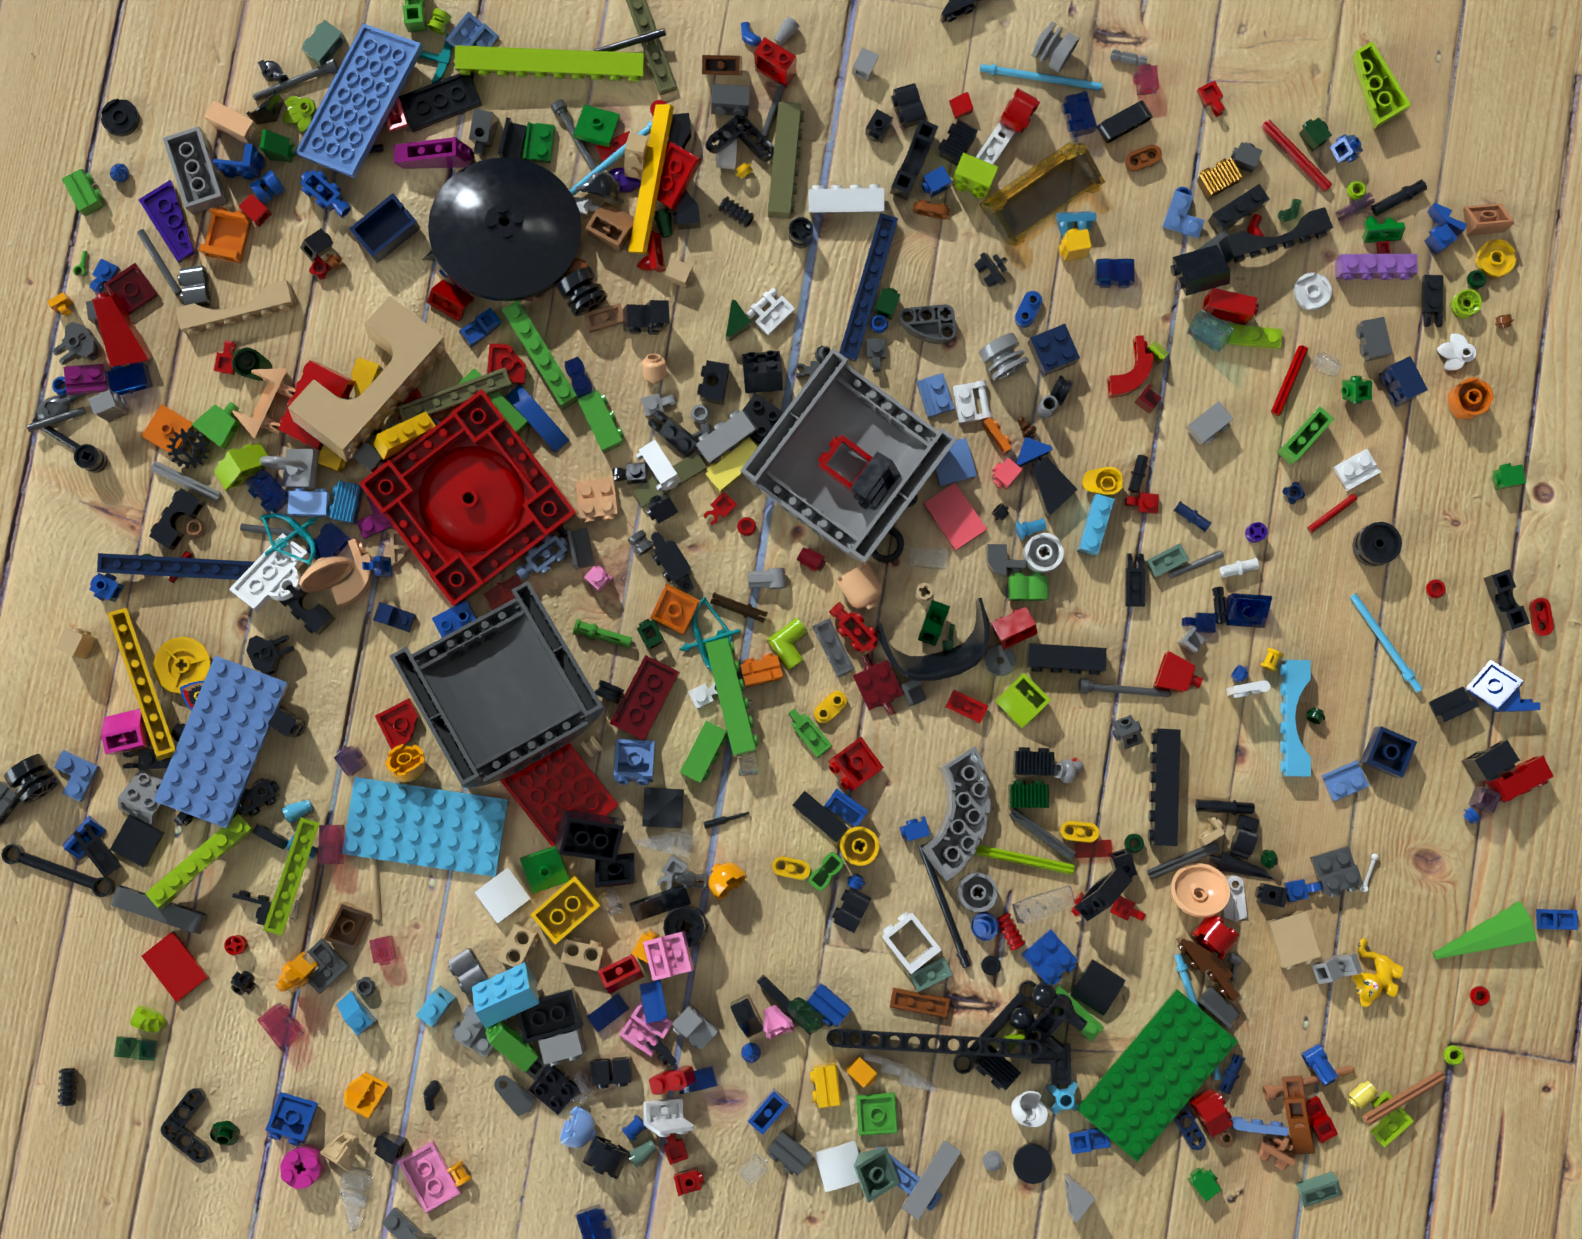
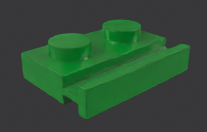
[523,122,555,163]

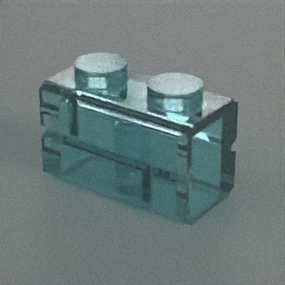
[1187,309,1234,352]

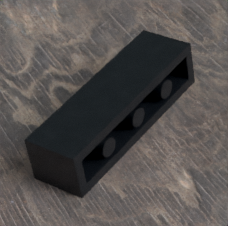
[1026,643,1107,675]

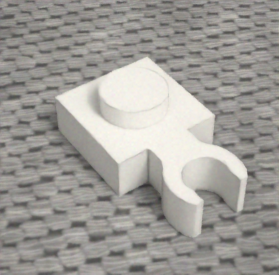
[688,682,718,709]

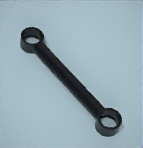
[1,844,115,897]
[953,980,1037,1074]

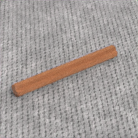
[1362,1071,1446,1125]

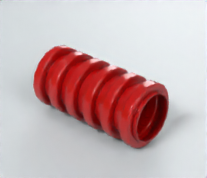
[997,913,1026,951]

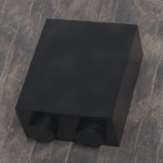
[1170,245,1231,296]

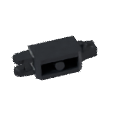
[651,532,694,593]

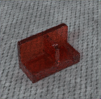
[484,575,522,610]

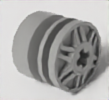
[1032,21,1080,73]
[979,333,1029,381]

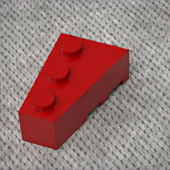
[1485,755,1554,803]

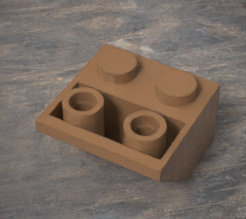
[586,202,634,252]

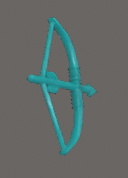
[260,513,318,566]
[679,597,741,671]

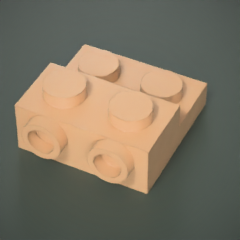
[576,477,619,523]

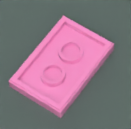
[398,1140,462,1213]

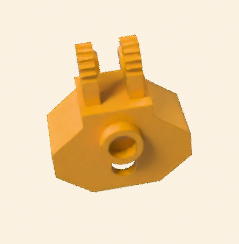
[276,951,318,992]

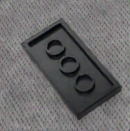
[399,73,483,132]

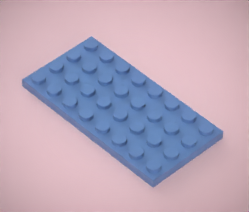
[295,23,424,179]
[154,656,289,829]

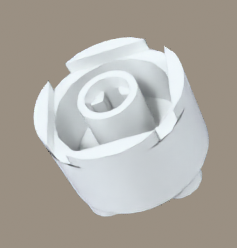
[1023,533,1064,574]

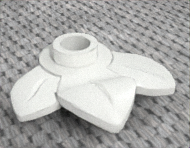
[1437,334,1477,371]

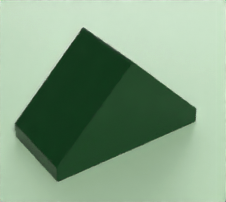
[726,300,752,341]

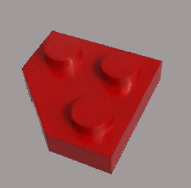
[487,343,527,385]
[375,698,419,750]

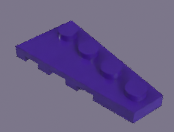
[138,180,196,263]

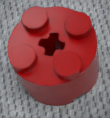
[999,88,1040,133]
[1192,915,1239,960]

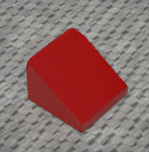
[949,92,973,118]

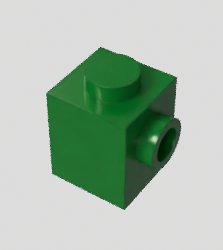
[1492,463,1526,490]
[1188,1167,1222,1202]

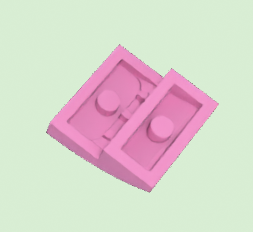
[643,931,694,981]
[618,1001,673,1057]

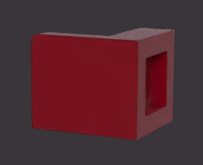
[1134,383,1162,414]

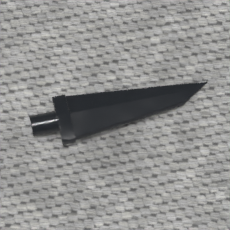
[1209,852,1274,880]

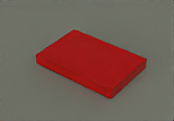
[657,142,702,210]
[141,931,209,1002]

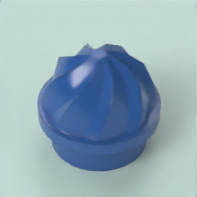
[110,163,129,182]
[741,1043,761,1063]

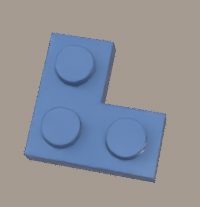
[1162,190,1205,238]
[54,750,100,802]

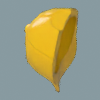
[1082,467,1123,496]

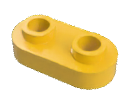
[814,691,847,724]
[1060,821,1099,843]
[772,856,810,880]

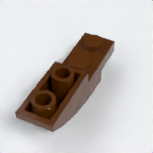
[1176,937,1239,1001]

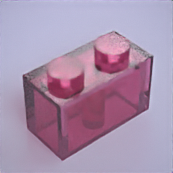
[319,825,344,864]
[257,1003,304,1050]

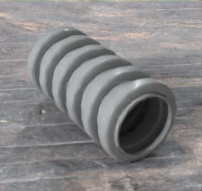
[1037,395,1058,418]

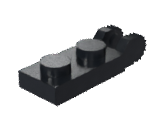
[1422,275,1443,327]
[648,410,699,457]
[1125,553,1145,607]
[123,748,176,770]
[73,823,122,877]

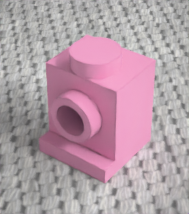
[584,565,613,592]

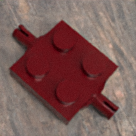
[853,654,904,716]

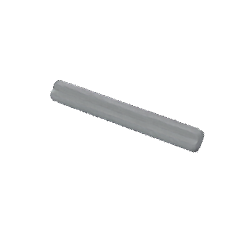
[151,461,222,502]

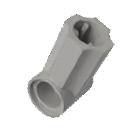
[748,568,786,589]

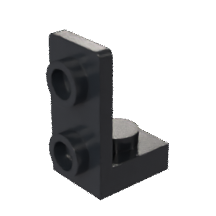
[232,890,272,925]

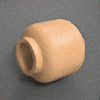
[642,354,667,384]

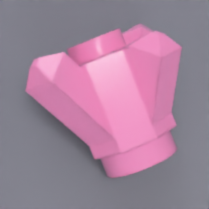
[763,1005,795,1040]

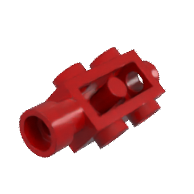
[829,602,878,653]

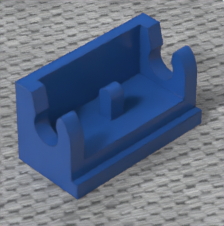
[824,788,868,827]

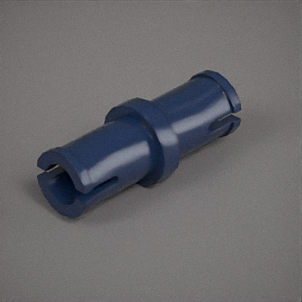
[1173,501,1212,532]
[1219,1053,1246,1095]

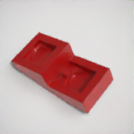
[1307,1096,1338,1143]

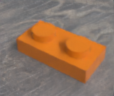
[982,417,1012,455]

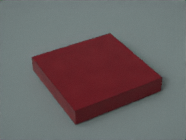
[104,263,159,315]

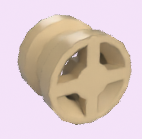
[581,734,604,758]

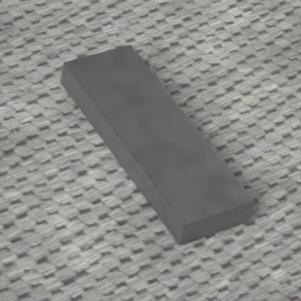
[812,618,855,678]

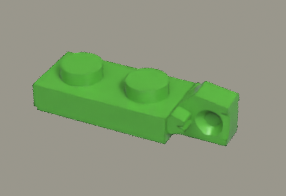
[788,708,832,758]

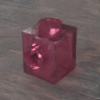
[1133,64,1159,95]
[369,935,397,966]

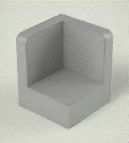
[852,47,879,82]
[1177,626,1206,655]

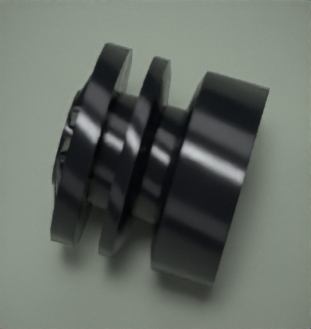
[557,267,608,316]
[4,754,59,805]
[663,905,708,947]

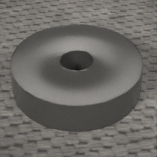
[984,645,1016,676]

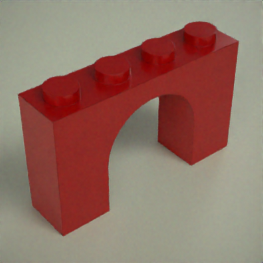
[278,360,356,450]

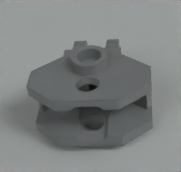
[52,322,101,365]

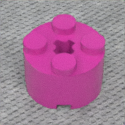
[280,1144,325,1189]

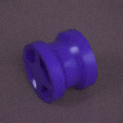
[1245,522,1267,543]

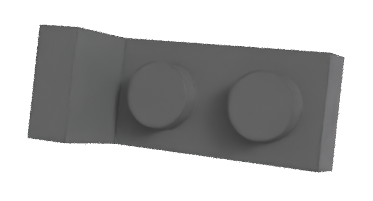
[382,1207,436,1239]

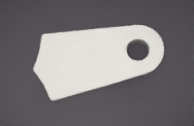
[1223,875,1247,922]

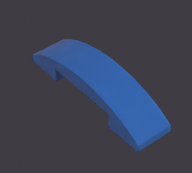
[505,384,570,453]

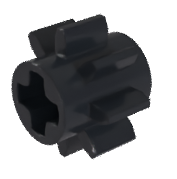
[230,971,256,995]

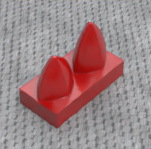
[637,231,666,273]

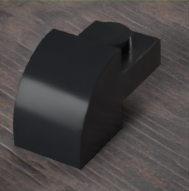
[1229,814,1259,860]

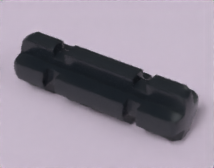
[1212,587,1227,624]

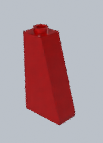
[92,291,152,367]

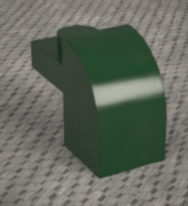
[917,600,950,646]

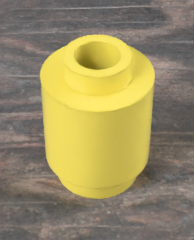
[1348,1081,1378,1110]

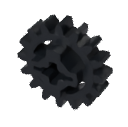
[167,428,210,469]

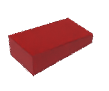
[1376,241,1390,254]

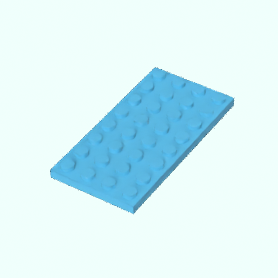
[342,777,509,877]

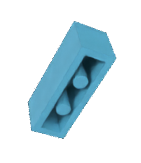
[1077,494,1114,556]

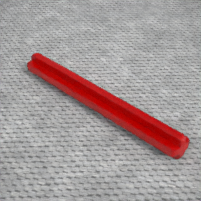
[1261,119,1332,192]

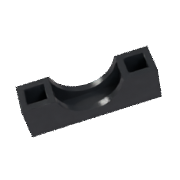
[890,119,938,200]

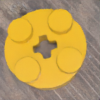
[1475,239,1516,278]

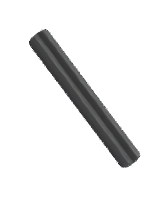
[1009,808,1076,860]
[1147,842,1220,880]

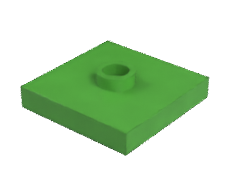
[856,1092,898,1136]

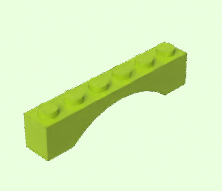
[145,814,254,909]

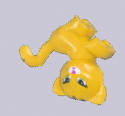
[1352,938,1403,1007]

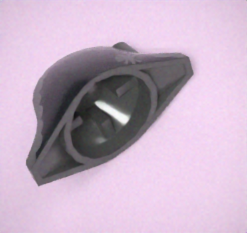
[575,171,624,203]

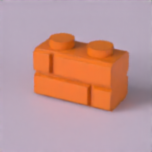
[740,653,783,688]

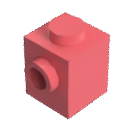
[991,457,1023,489]

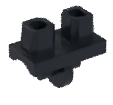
[974,252,1008,288]

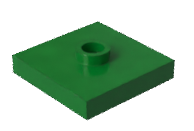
[573,105,620,147]
[520,846,570,894]

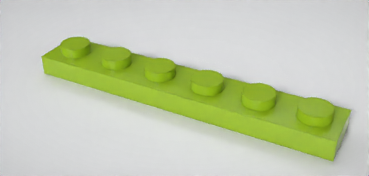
[263,817,320,936]

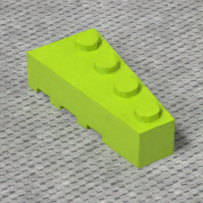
[1352,41,1411,130]

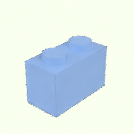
[287,488,332,518]

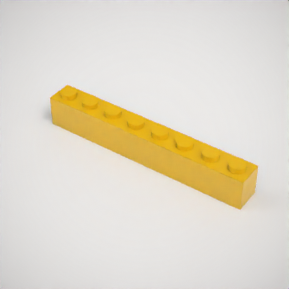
[107,607,176,761]

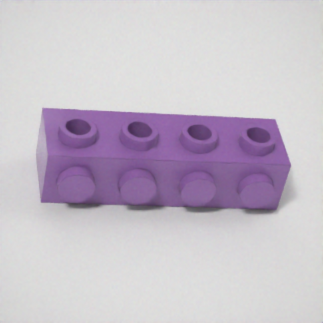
[1335,254,1418,280]

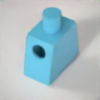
[416,986,456,1028]

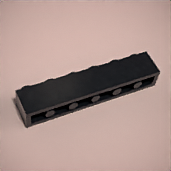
[1148,728,1181,846]

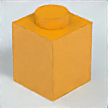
[846,1055,877,1088]

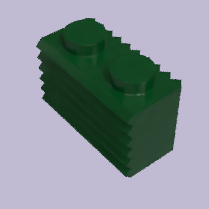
[1008,781,1049,808]

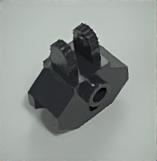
[246,635,295,675]

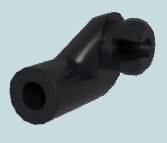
[423,1080,441,1111]

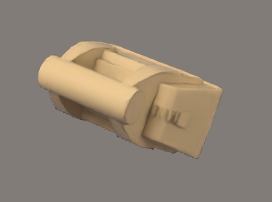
[320,1131,360,1171]

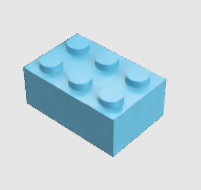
[472,962,540,1028]

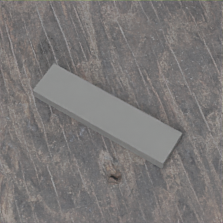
[902,1140,961,1220]

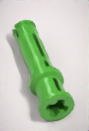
[573,619,632,649]

